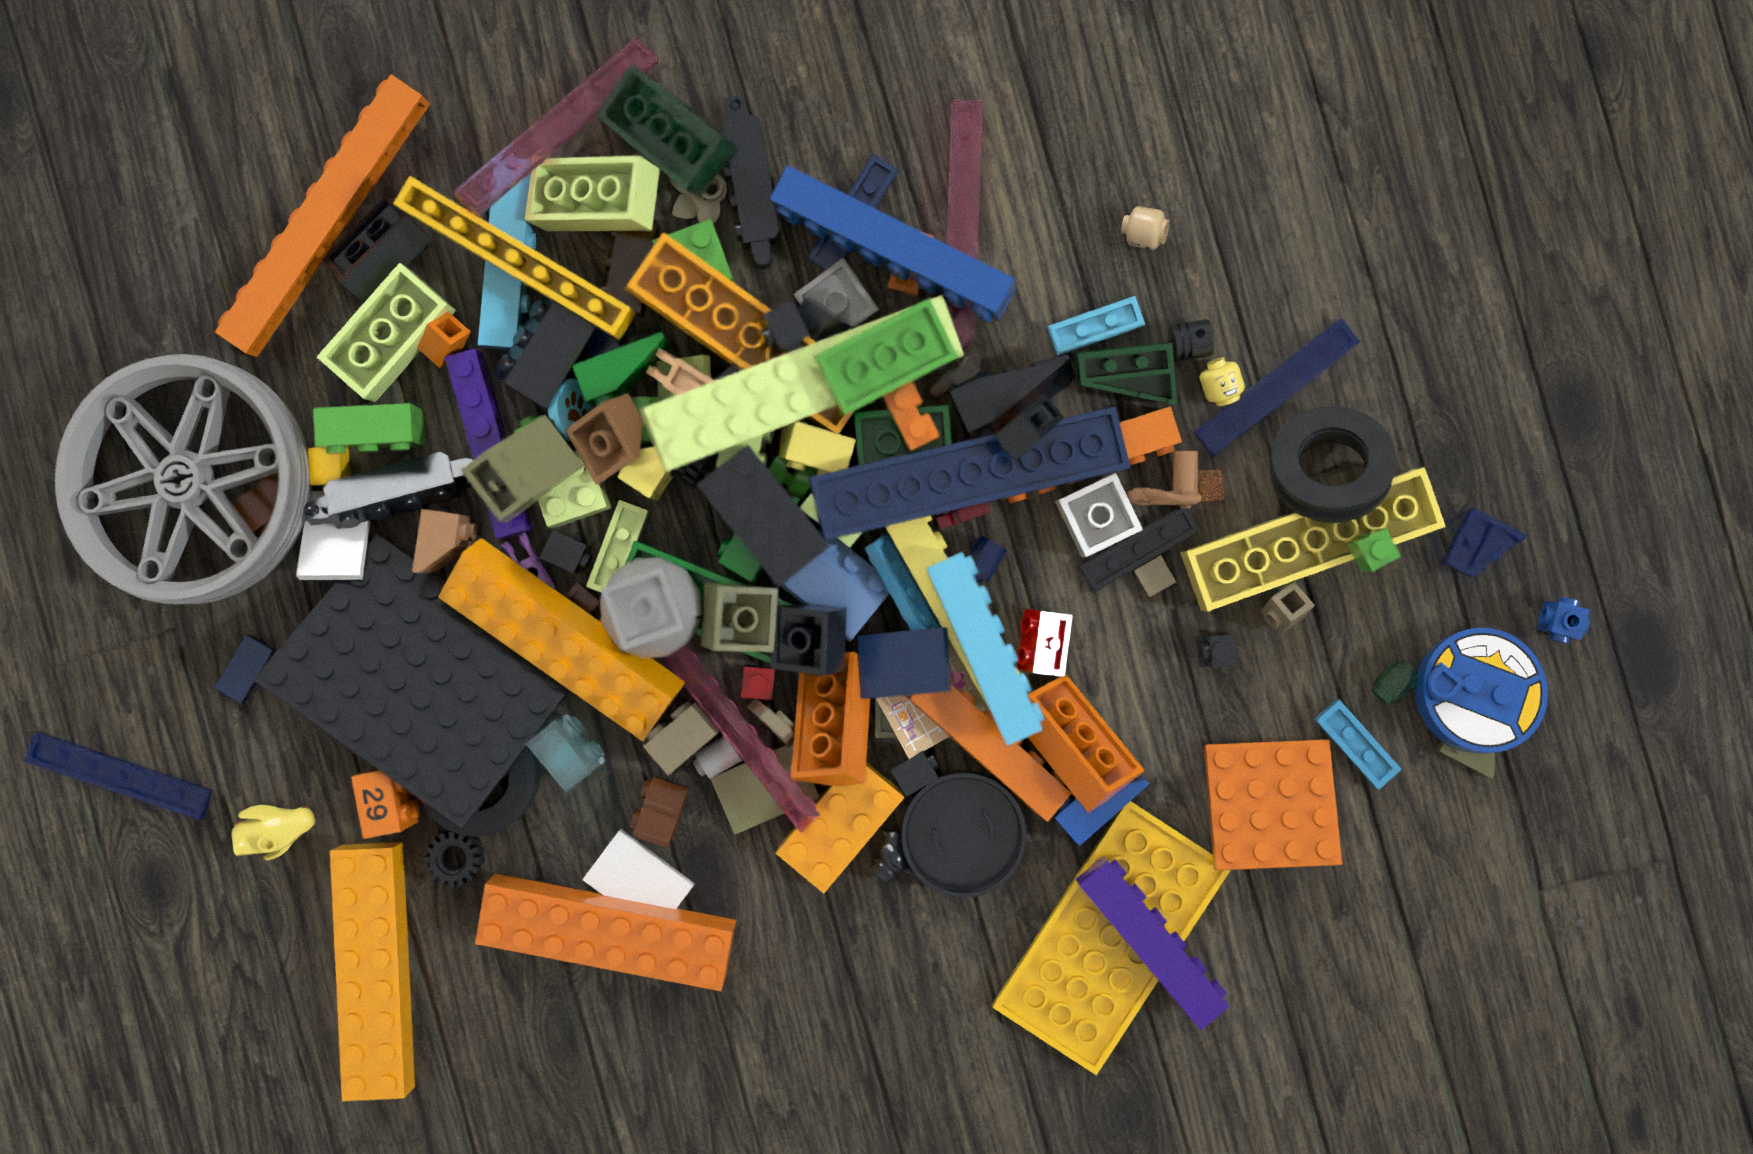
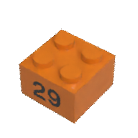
[351,768,420,839]

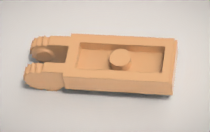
[646,349,716,395]

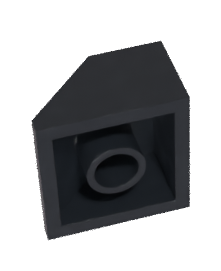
[770,605,847,676]

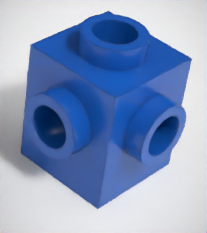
[1537,597,1590,644]

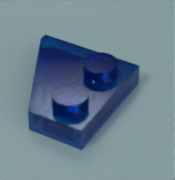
[1442,508,1527,577]

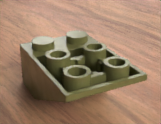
[461,415,584,523]

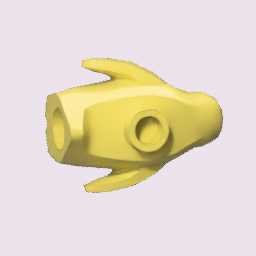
[232,805,315,860]

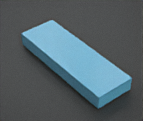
[1047,296,1145,356]

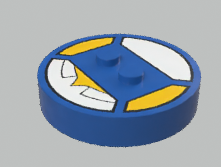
[1415,628,1548,754]

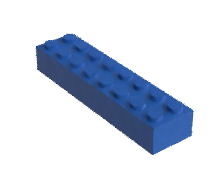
[770,165,1016,323]

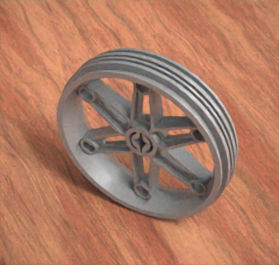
[55,354,312,604]

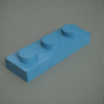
[1313,699,1402,790]

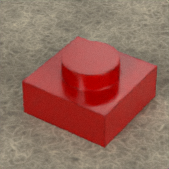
[741,666,775,700]

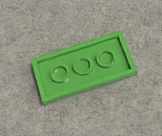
[814,298,958,415]

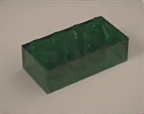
[596,63,737,197]

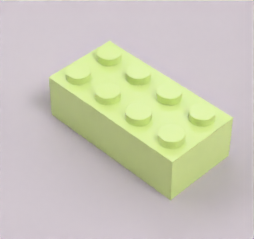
[525,156,660,231]
[317,263,456,402]

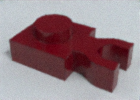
[936,503,991,530]

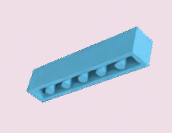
[478,158,536,351]
[926,552,1045,746]

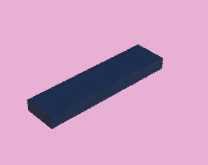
[807,154,899,271]

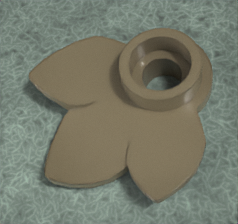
[670,169,727,224]

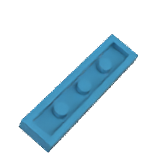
[865,533,950,642]

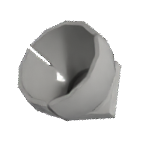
[600,557,702,659]

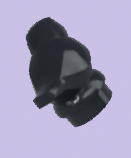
[869,829,917,884]

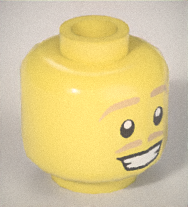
[1199,357,1245,406]

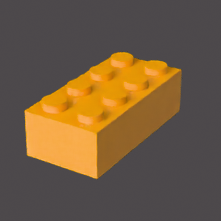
[776,761,904,894]

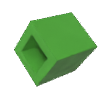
[1347,528,1401,572]

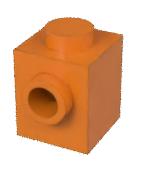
[417,311,471,368]

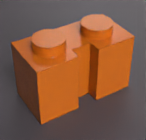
[882,381,939,453]

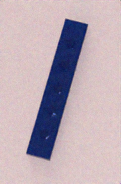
[1193,318,1360,457]
[24,732,213,820]

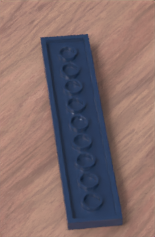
[809,407,1131,541]

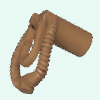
[1126,451,1202,509]

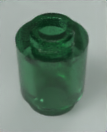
[1370,660,1418,706]

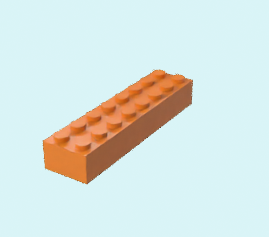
[475,873,736,991]

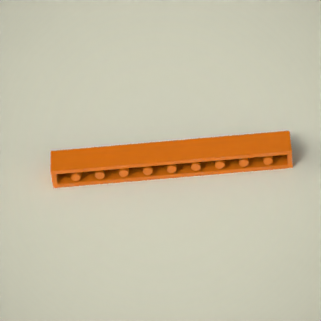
[215,74,430,357]

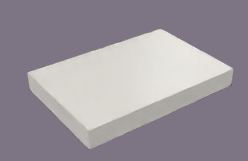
[296,491,370,580]
[583,829,695,909]

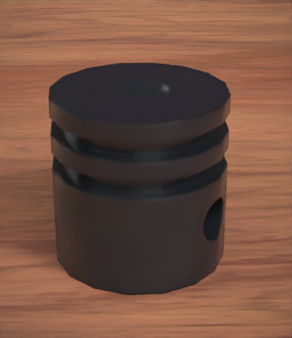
[1168,319,1214,362]

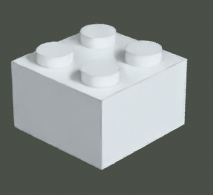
[1055,473,1143,557]

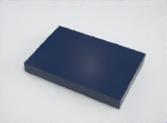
[857,627,951,699]

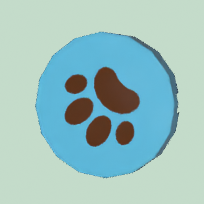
[548,378,593,441]

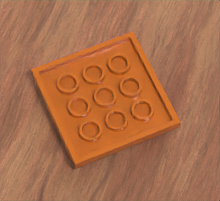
[1204,740,1342,871]

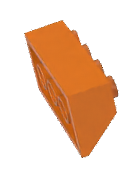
[791,652,870,786]
[1027,674,1145,813]

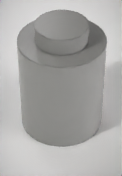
[693,733,743,779]

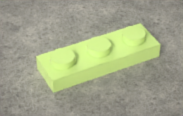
[586,500,650,593]

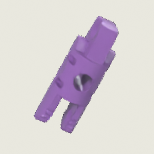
[501,532,556,589]

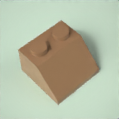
[566,393,643,485]
[412,509,477,573]

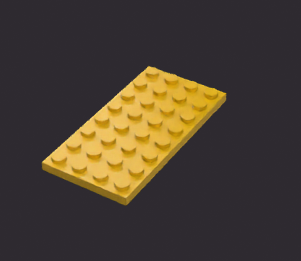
[992,801,1231,1075]

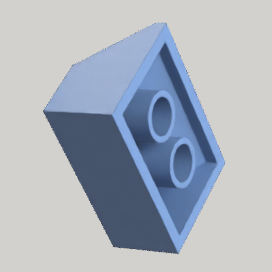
[781,529,889,641]

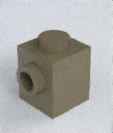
[1261,581,1315,635]

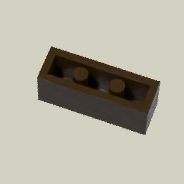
[601,220,660,317]

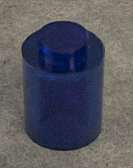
[969,535,1007,585]

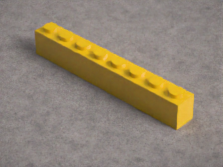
[394,176,636,341]

